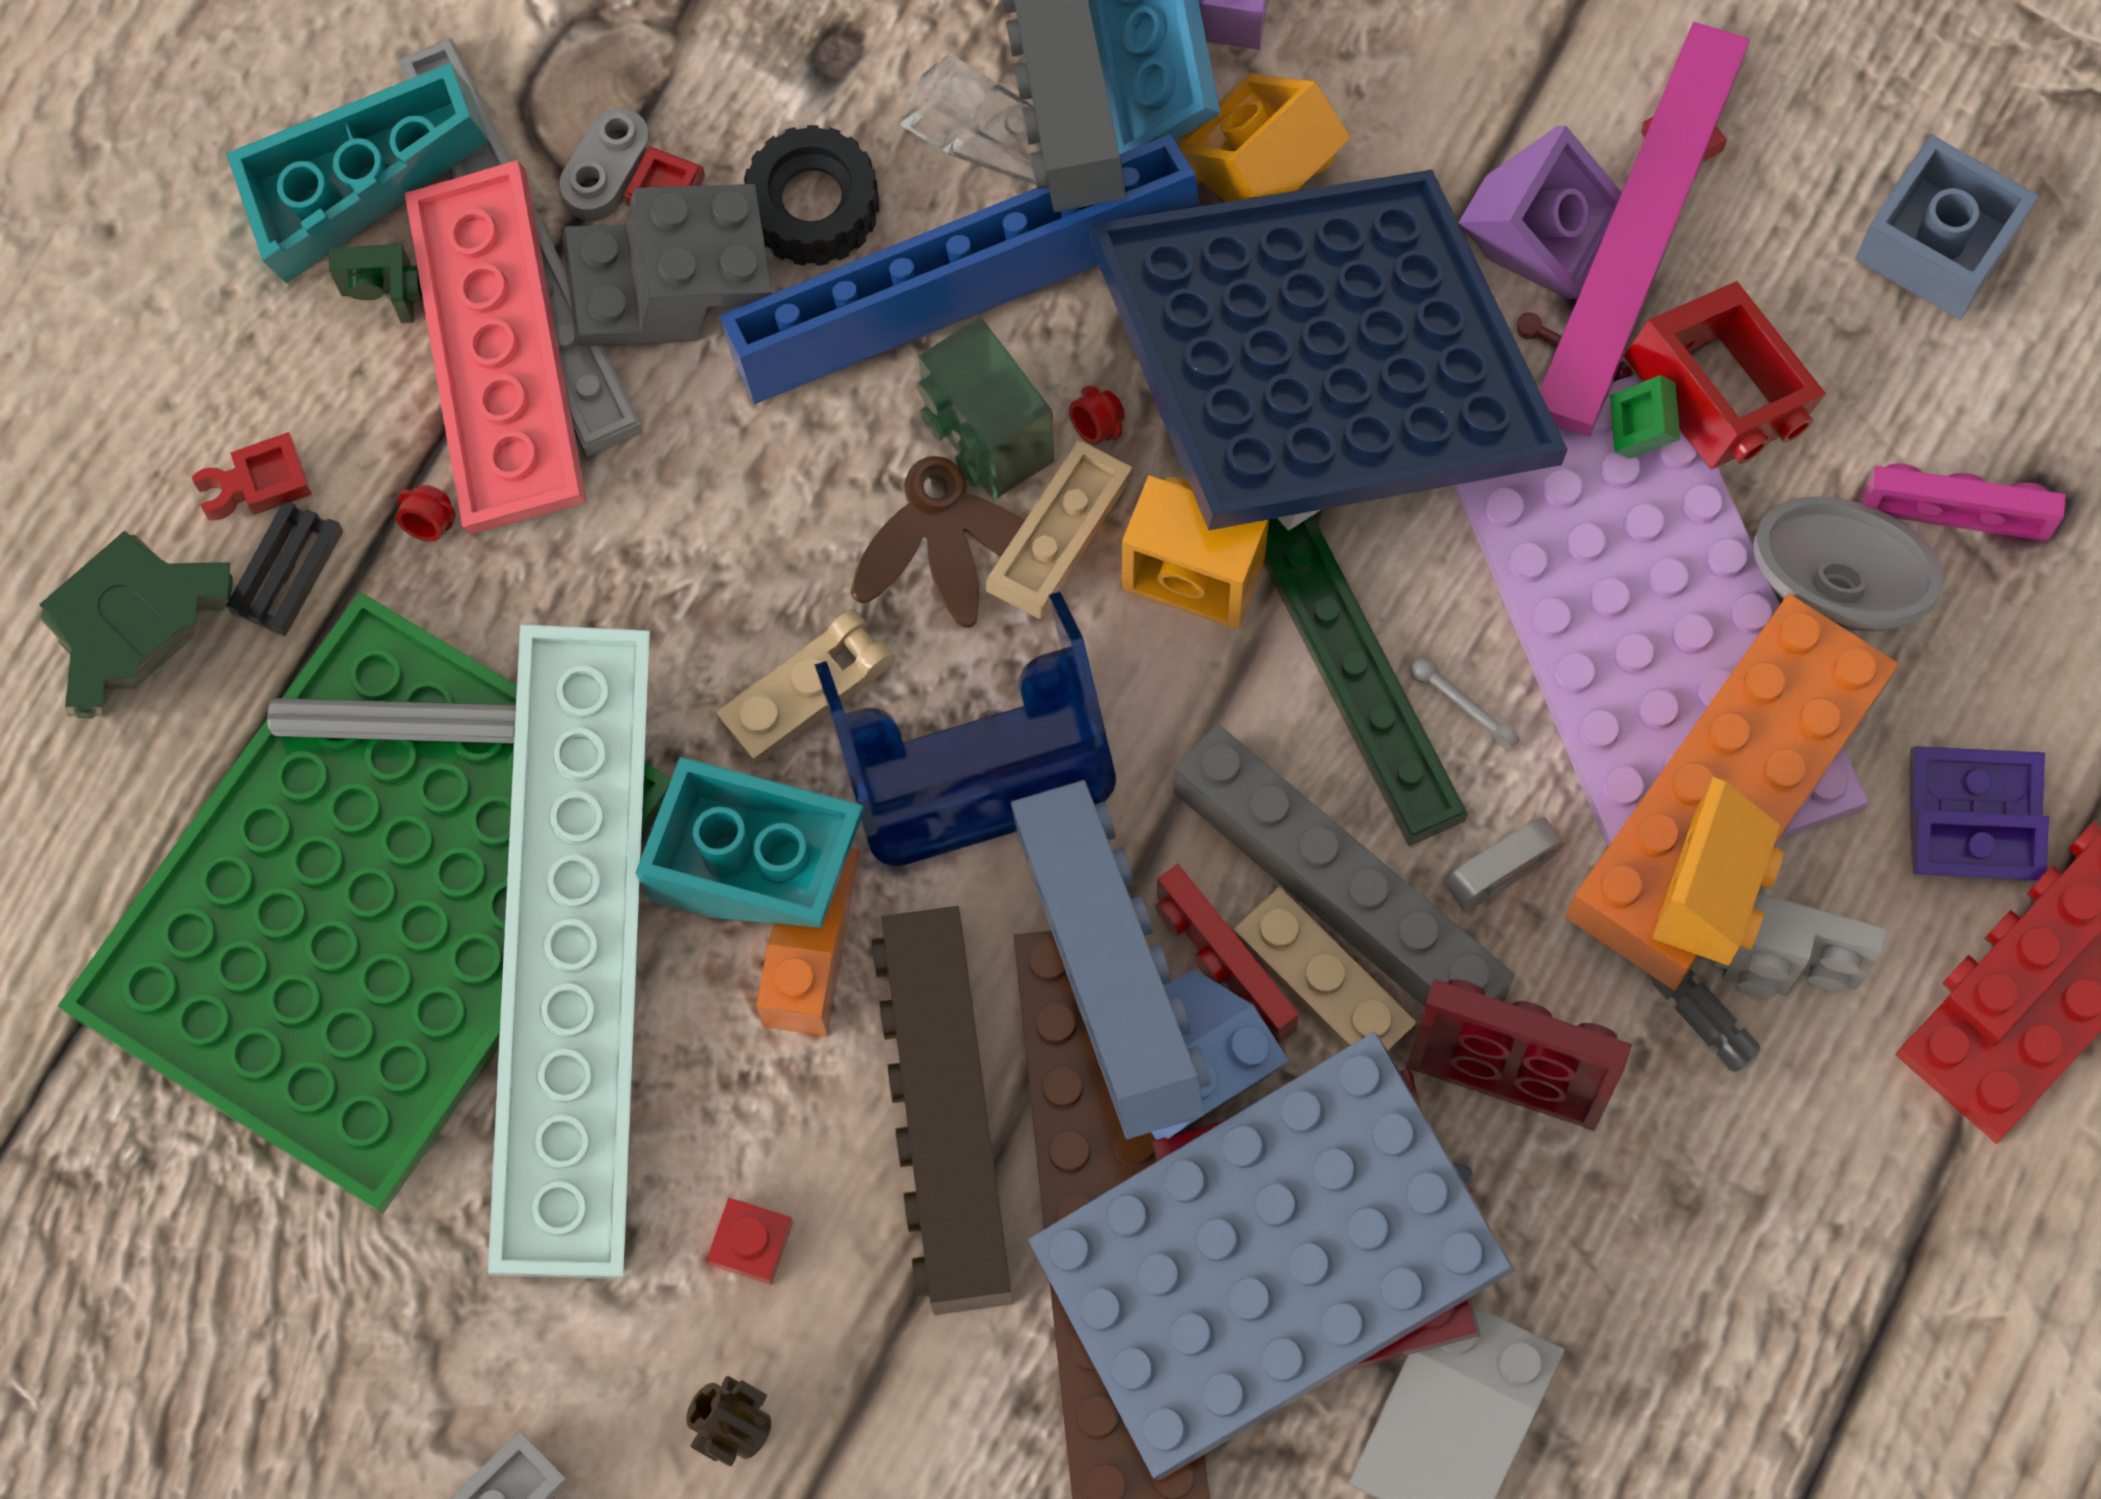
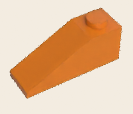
[756,848,860,1036]

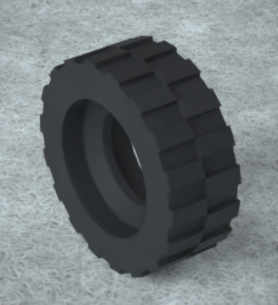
[744,125,879,266]

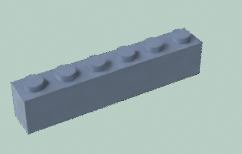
[1011,780,1211,1140]

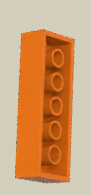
[1565,593,1899,991]

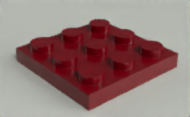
[1406,979,1632,1131]

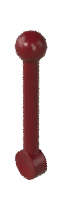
[1517,312,1633,382]

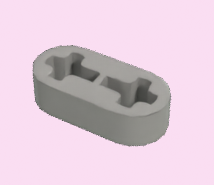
[1444,817,1564,911]

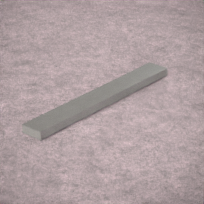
[397,37,643,457]

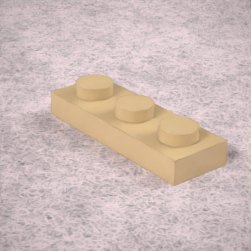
[986,440,1133,619]
[1233,886,1417,1054]

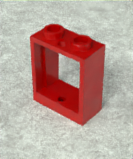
[1624,281,1826,470]

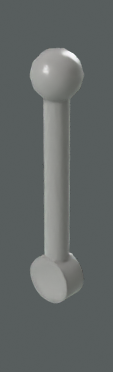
[1411,657,1520,750]

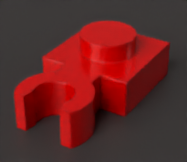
[192,432,312,521]

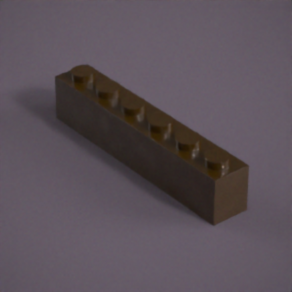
[872,906,1013,1315]

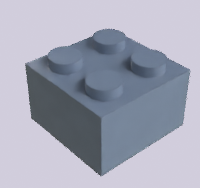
[1855,134,2039,321]

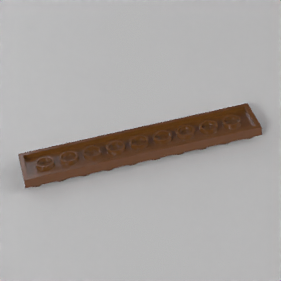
[1014,931,1210,1499]

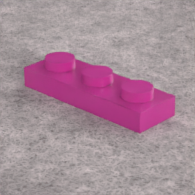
[1862,463,2066,541]

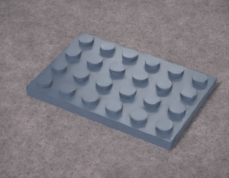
[1028,1032,1515,1480]

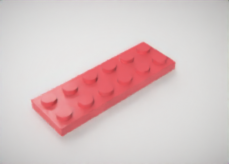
[405,160,587,535]

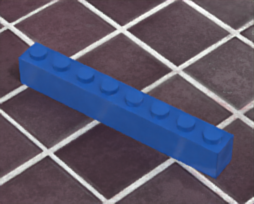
[719,134,1200,404]

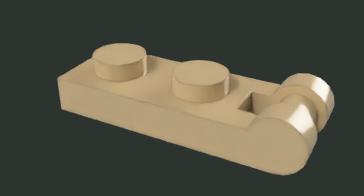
[715,609,895,767]

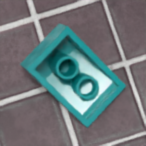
[635,757,864,928]

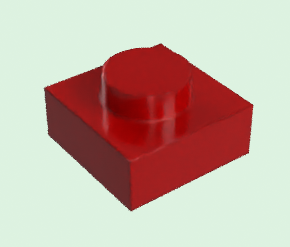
[706,1197,793,1285]

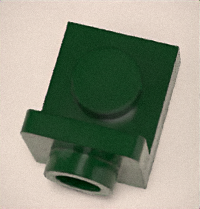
[329,243,423,323]

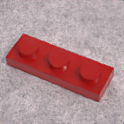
[1155,863,1299,1044]

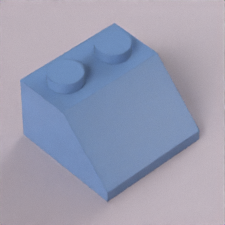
[1151,969,1289,1140]

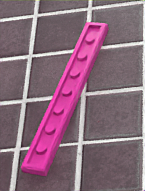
[1540,21,1750,437]

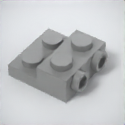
[1714,893,1888,998]

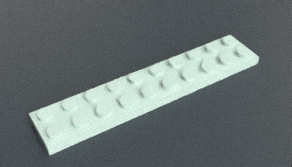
[488,625,650,1279]

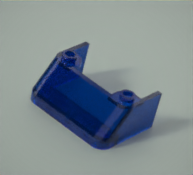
[814,592,1116,866]

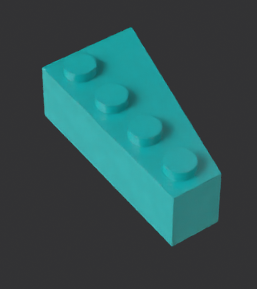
[226,63,490,284]

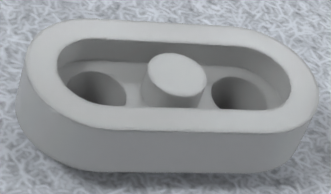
[559,108,651,221]

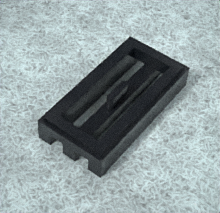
[226,500,343,637]

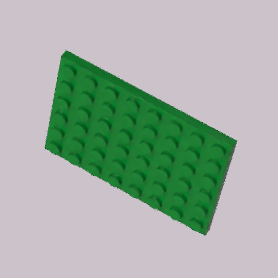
[57,591,672,1215]

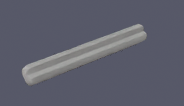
[267,698,516,743]

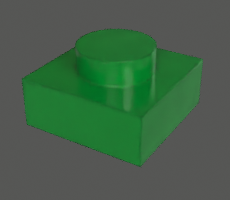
[1610,375,1680,459]

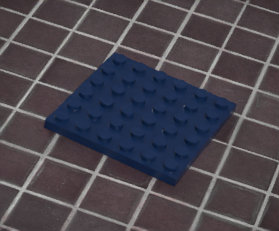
[1088,170,1568,530]

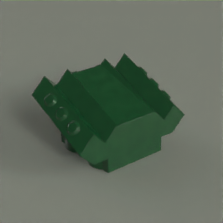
[39,530,233,719]

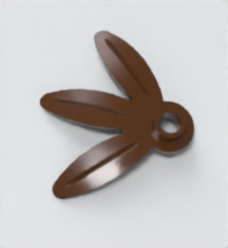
[851,456,1025,628]

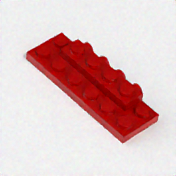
[1895,821,2101,1144]

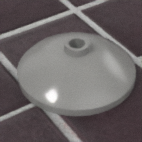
[1753,497,1944,631]

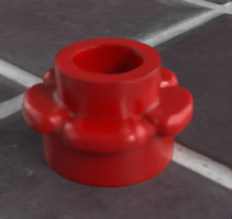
[1069,385,1125,445]
[395,485,456,542]

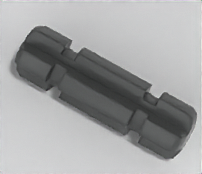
[1652,969,1760,1072]

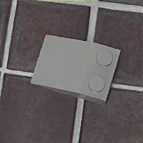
[1348,1305,1565,1499]

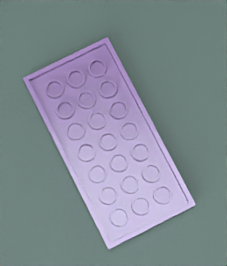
[1454,374,1869,848]

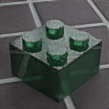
[916,316,1055,501]

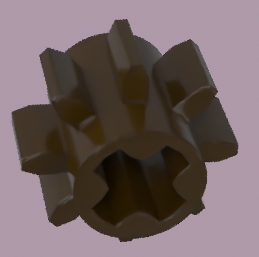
[686,1376,771,1467]

